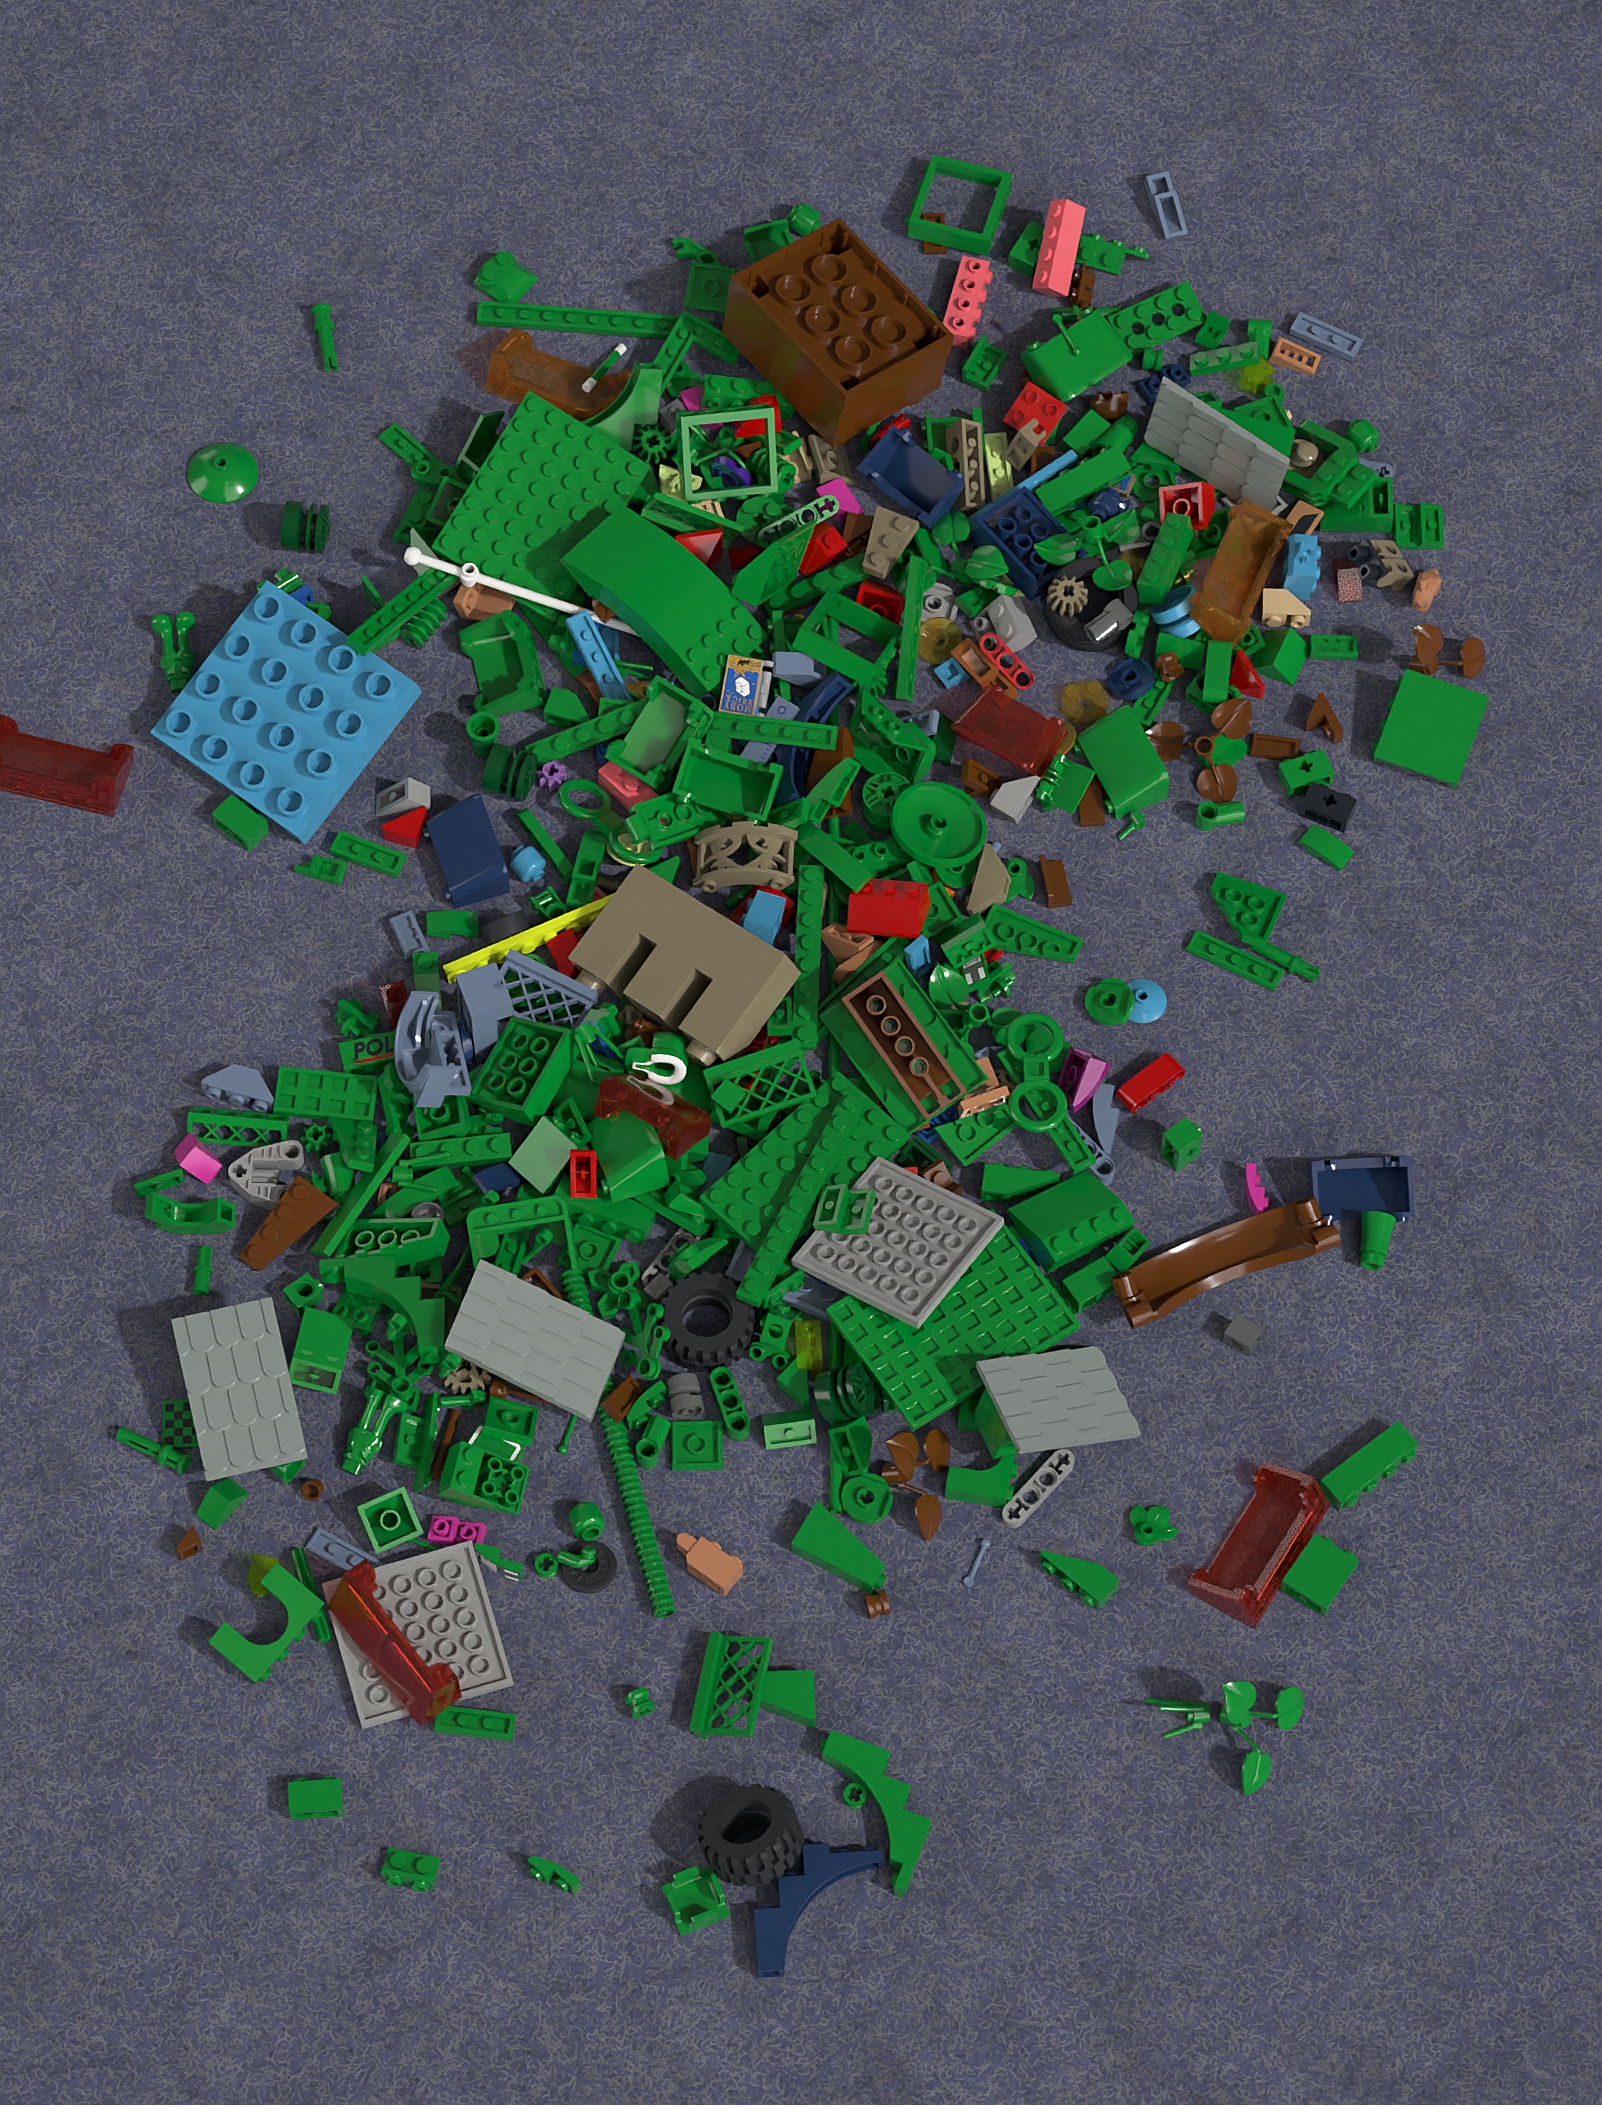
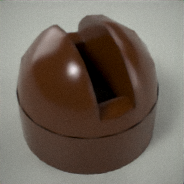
[302,1478,324,1501]

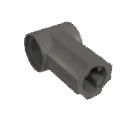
[1117,521,1161,556]
[1084,598,1134,644]

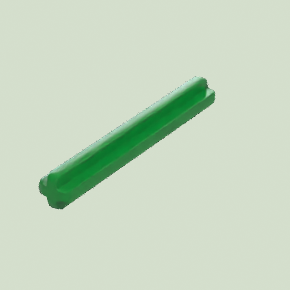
[291,1548,332,1644]

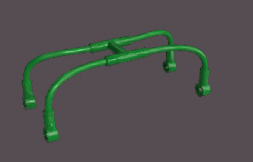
[386,1190,553,1378]

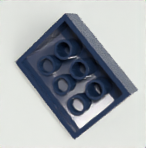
[969,486,1088,602]

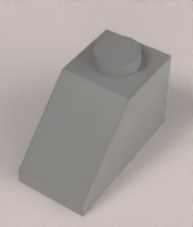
[990,776,1042,824]
[376,777,430,816]

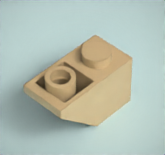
[1261,588,1311,628]

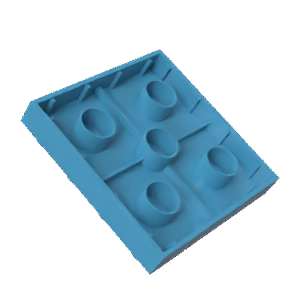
[150,580,422,845]

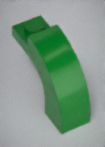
[145,1192,236,1235]

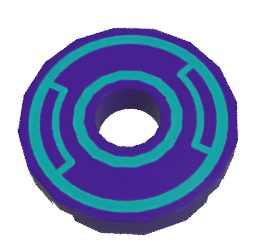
[710,457,753,487]

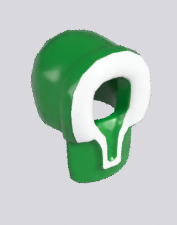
[625,1032,690,1085]

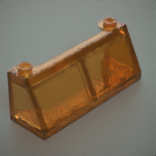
[485,328,632,422]
[1189,498,1293,651]

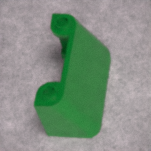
[1019,306,1133,402]
[459,609,548,716]
[604,675,714,794]
[1070,704,1169,820]
[672,737,783,826]
[586,1091,670,1203]

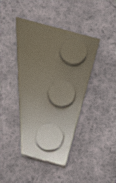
[862,505,919,579]

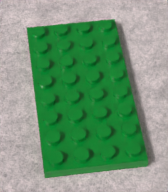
[699,1071,911,1254]

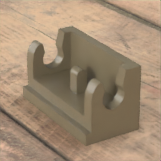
[1002,418,1046,472]

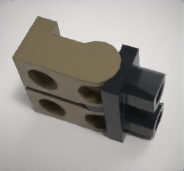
[1347,539,1414,591]

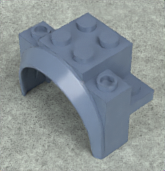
[394,991,472,1108]

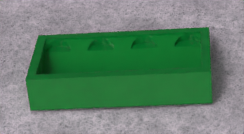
[655,1064,710,1164]

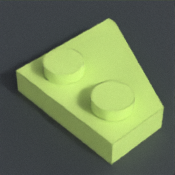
[659,464,702,503]

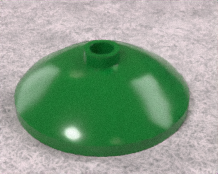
[188,442,258,504]

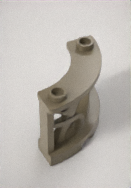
[693,821,798,893]

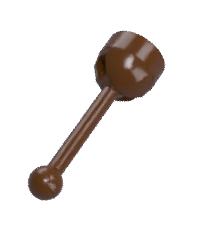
[490,1378,550,1405]

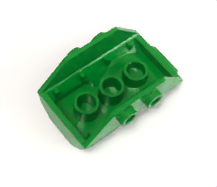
[847,686,936,786]

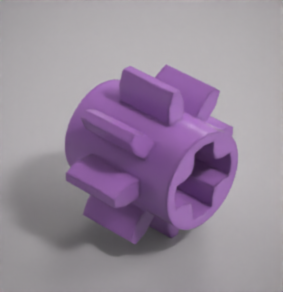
[537,760,567,792]

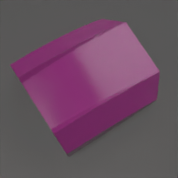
[1056,1046,1111,1114]

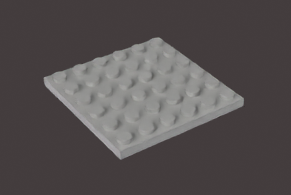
[792,1156,1004,1328]
[321,1540,514,1729]

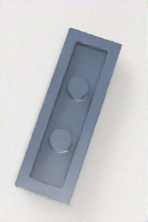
[1289,312,1363,362]

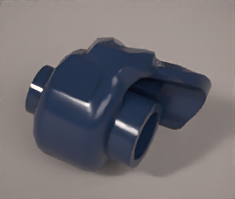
[1088,487,1131,523]

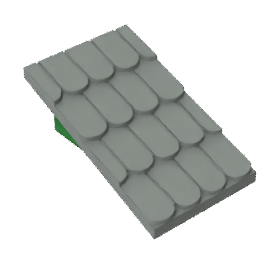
[1143,376,1296,521]
[444,1259,625,1423]
[171,1297,308,1481]
[972,1346,1141,1459]

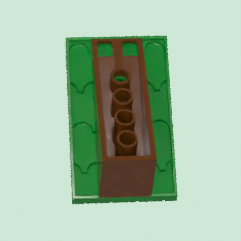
[818,959,989,1134]

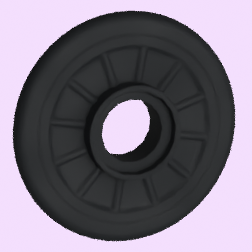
[560,1540,617,1594]

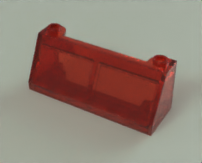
[0,715,134,817]
[1187,1461,1330,1629]
[328,1559,462,1728]

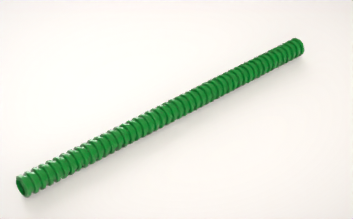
[560,1269,676,1618]

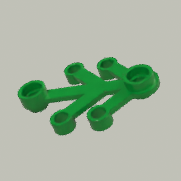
[618,1289,670,1381]
[365,1312,433,1401]

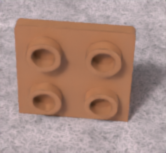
[453,583,515,622]
[954,1057,1010,1119]

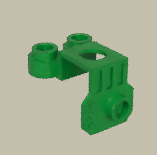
[748,1301,805,1370]

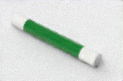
[582,343,627,392]

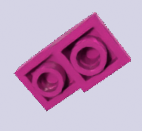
[1245,1163,1269,1215]
[427,1515,487,1547]

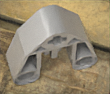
[228,1140,304,1210]

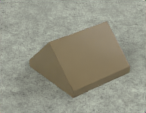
[808,434,855,487]

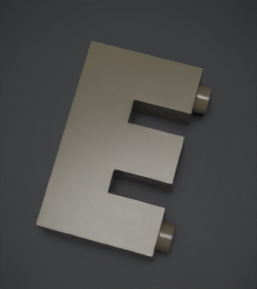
[568,863,801,1068]

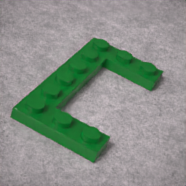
[634,310,741,454]

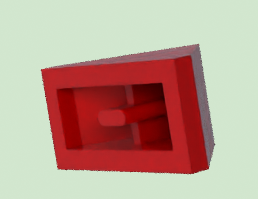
[381,806,428,849]
[570,1149,598,1198]

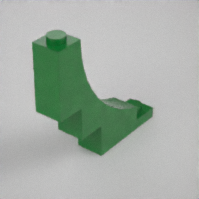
[319,1254,448,1364]
[819,1730,932,1898]

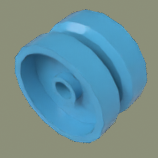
[1149,584,1211,638]

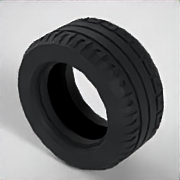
[1045,557,1138,652]

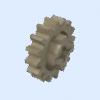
[438,1357,494,1396]

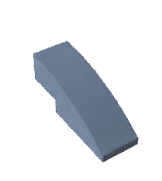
[1144,171,1188,240]
[1092,1083,1120,1158]

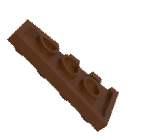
[239,1175,339,1272]

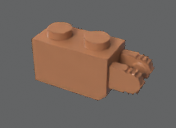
[676,1532,743,1597]

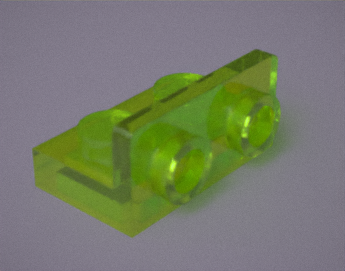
[795,1320,823,1378]

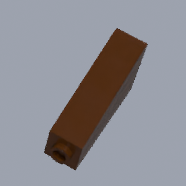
[806,726,854,820]

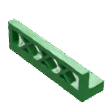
[187,1106,291,1148]

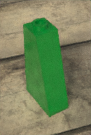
[791,1501,887,1595]

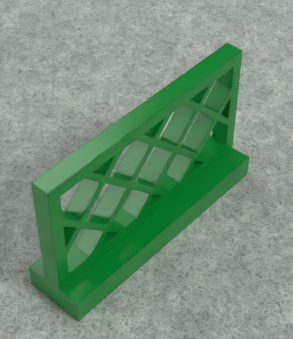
[639,492,744,551]
[703,1039,818,1129]
[689,1632,773,1739]

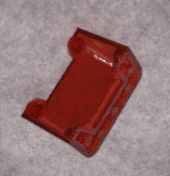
[950,684,1069,778]
[594,1073,711,1160]

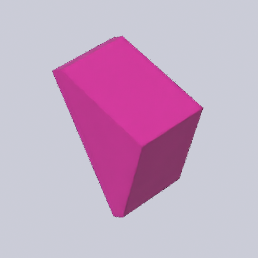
[174,1133,224,1184]

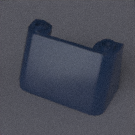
[857,425,965,531]
[422,793,510,909]
[1307,1155,1415,1225]

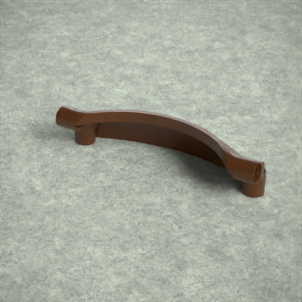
[1111,1196,1341,1330]

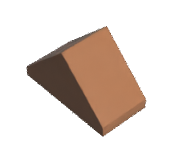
[821,922,874,965]

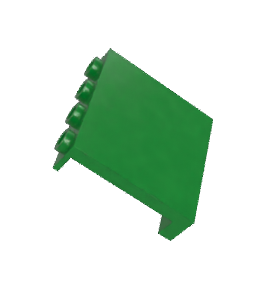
[1371,669,1489,790]

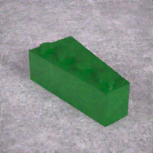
[335,1218,450,1266]

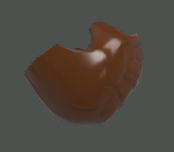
[1088,391,1129,421]

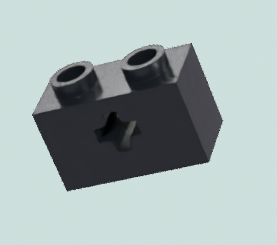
[1299,782,1357,833]

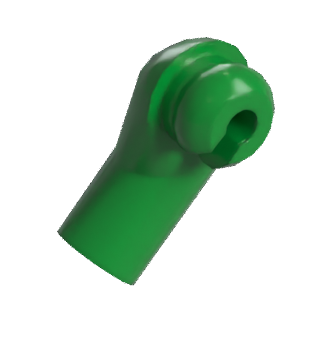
[557,1546,596,1569]

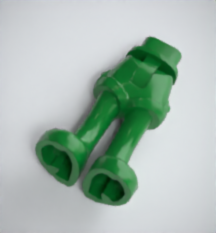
[150,612,195,693]
[340,1386,409,1476]

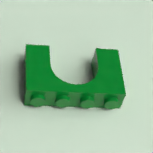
[945,1397,1020,1508]
[208,1563,325,1684]

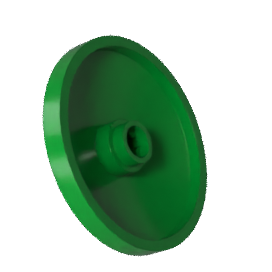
[890,782,987,868]

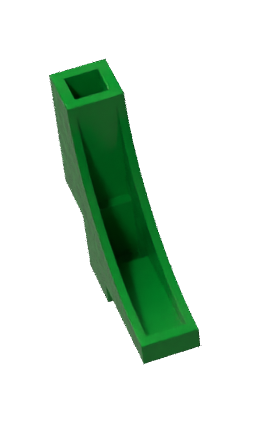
[580,362,663,451]

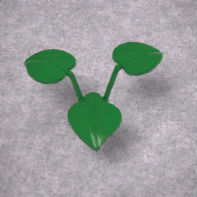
[671,410,753,481]
[1034,509,1139,590]
[898,510,1009,594]
[928,965,1036,1057]
[1219,1680,1304,1796]

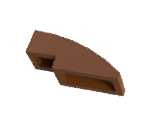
[950,637,1019,710]

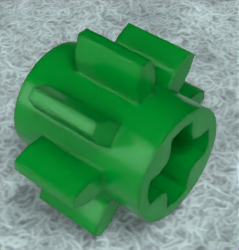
[300,1123,332,1156]

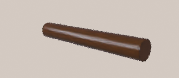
[430,1408,461,1481]

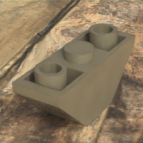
[965,843,1011,916]

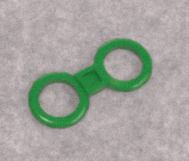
[557,779,664,865]
[1004,1012,1068,1133]

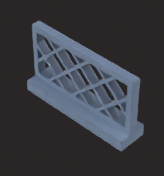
[499,949,598,1033]

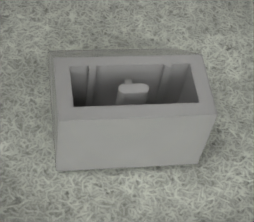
[969,594,1037,655]

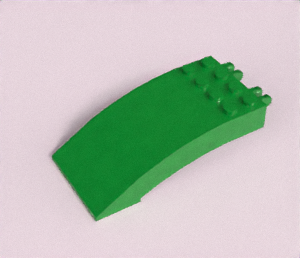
[560,504,768,700]

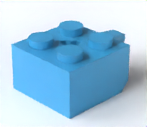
[1281,534,1321,600]
[739,890,786,946]

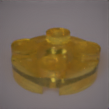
[1061,681,1109,726]

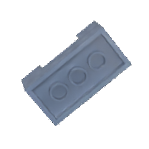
[455,962,513,1061]

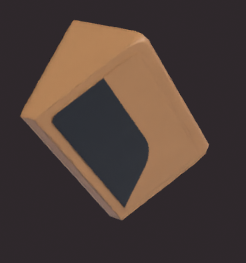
[1277,500,1324,546]

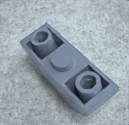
[773,652,827,691]
[201,1064,274,1113]

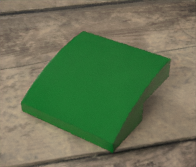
[1392,502,1444,550]
[813,1184,876,1235]

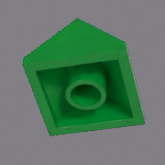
[1251,627,1309,686]
[356,1486,423,1554]

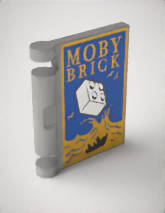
[719,654,774,717]

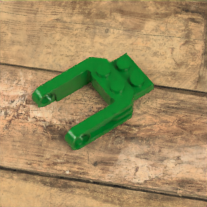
[1280,419,1378,510]

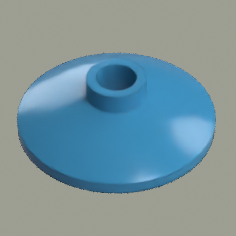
[1127,979,1167,1023]

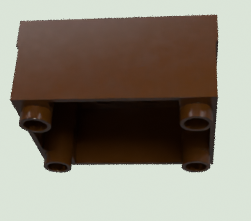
[722,218,954,448]

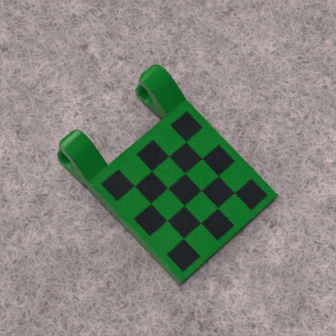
[162,1400,199,1449]

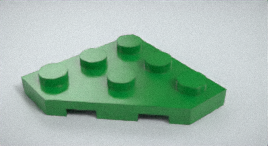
[1210,872,1287,949]

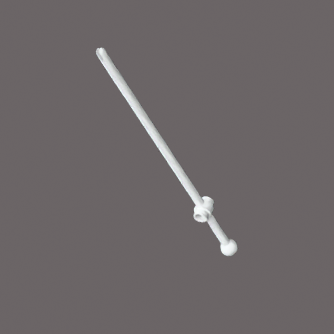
[404,547,640,637]

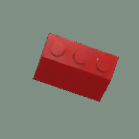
[847,878,931,939]

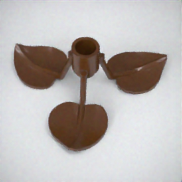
[1409,624,1486,678]
[1145,698,1252,804]
[882,1429,950,1541]

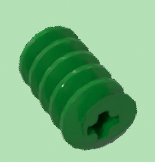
[746,447,796,493]
[400,598,447,649]

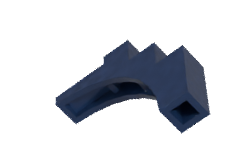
[774,670,853,808]
[754,1841,883,1978]

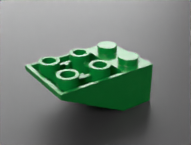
[1319,477,1394,533]
[289,1307,355,1395]
[437,1441,530,1515]

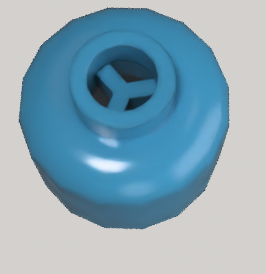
[510,846,546,882]

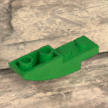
[566,828,608,909]

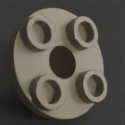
[1288,439,1324,479]

